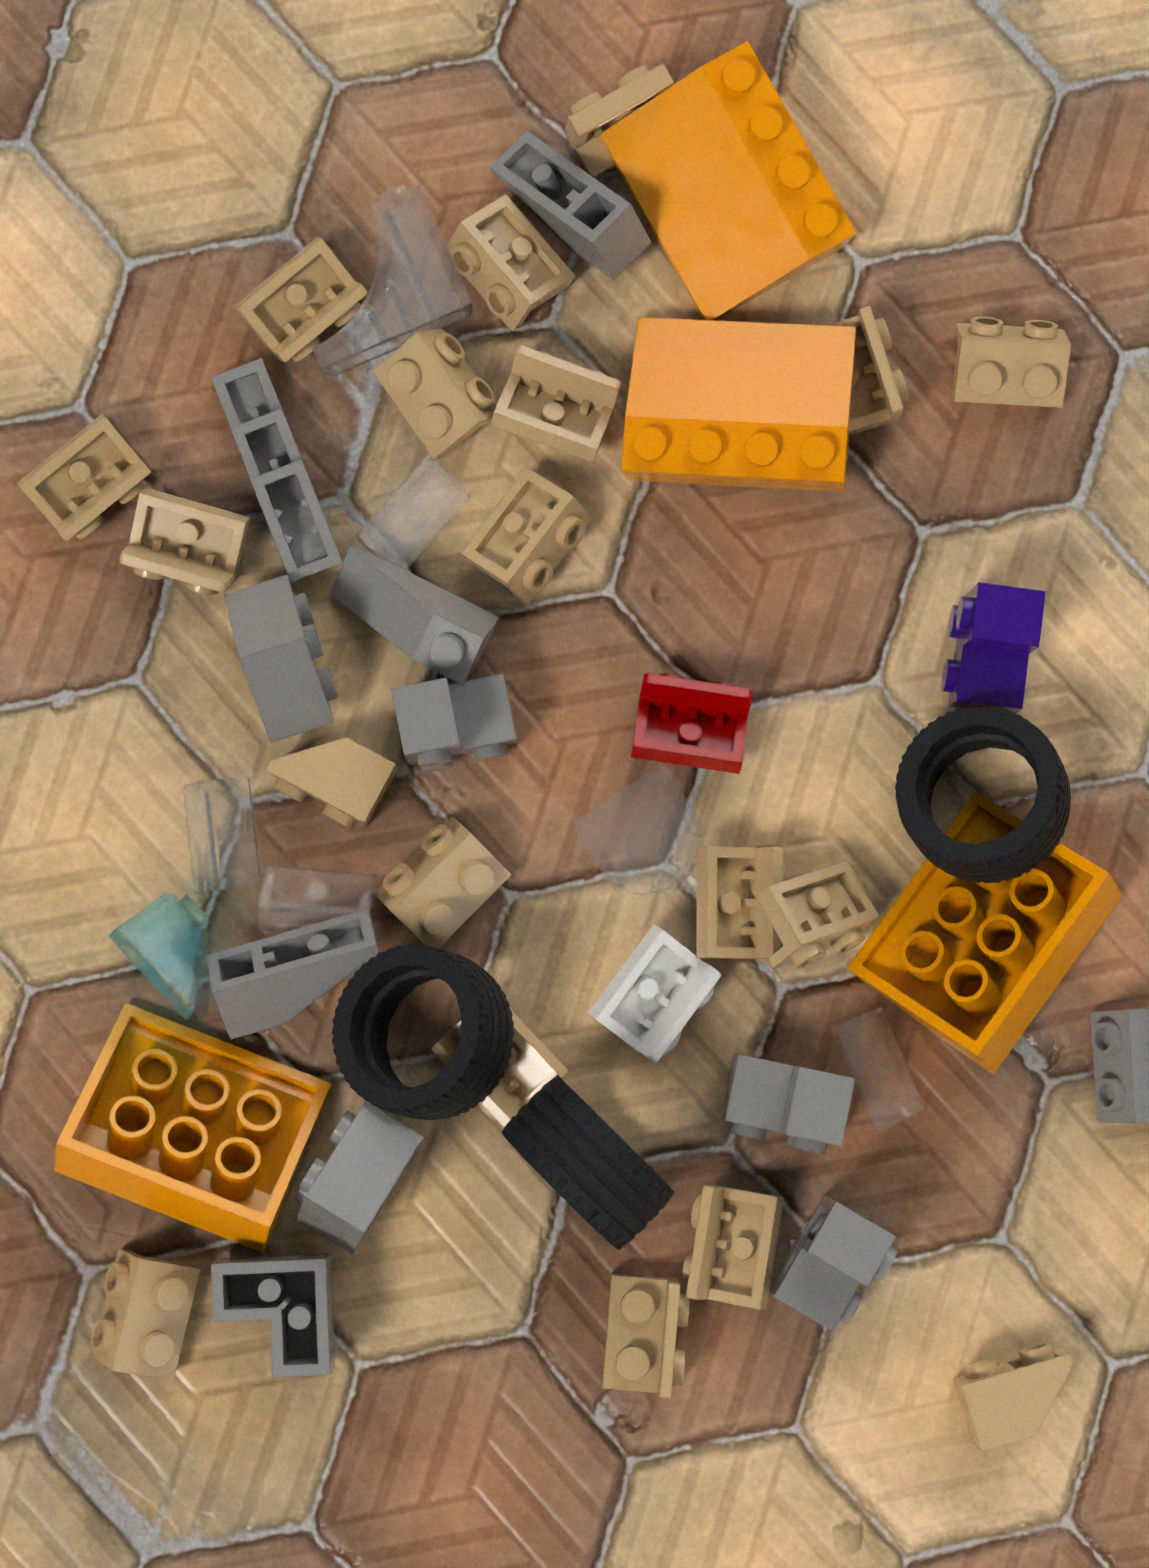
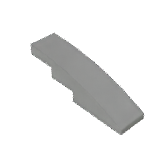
[211,358,343,582]

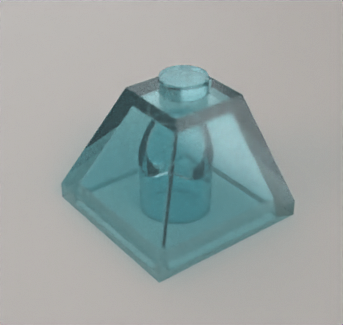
[108,892,212,1020]

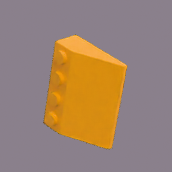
[599,41,856,320]
[621,317,856,492]
[847,791,1123,1075]
[54,1003,332,1253]

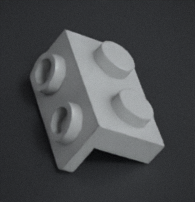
[1090,1009,1149,1123]

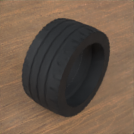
[895,706,1071,883]
[332,945,514,1120]
[501,1075,675,1250]

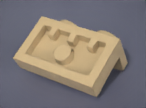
[445,194,575,331]
[461,467,591,604]
[757,860,879,969]
[602,1273,690,1398]

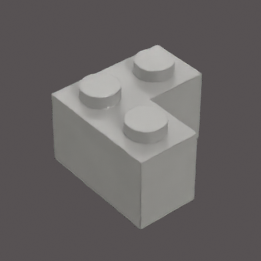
[224,575,338,743]
[391,674,517,772]
[721,1054,855,1154]
[294,1101,424,1255]
[769,1194,897,1331]
[211,1253,335,1378]

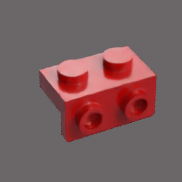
[631,673,753,774]

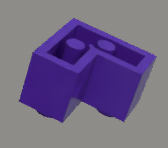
[941,582,1046,713]

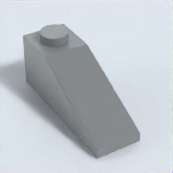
[489,130,652,280]
[330,544,500,685]
[206,908,379,1040]

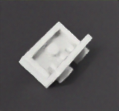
[587,924,721,1063]

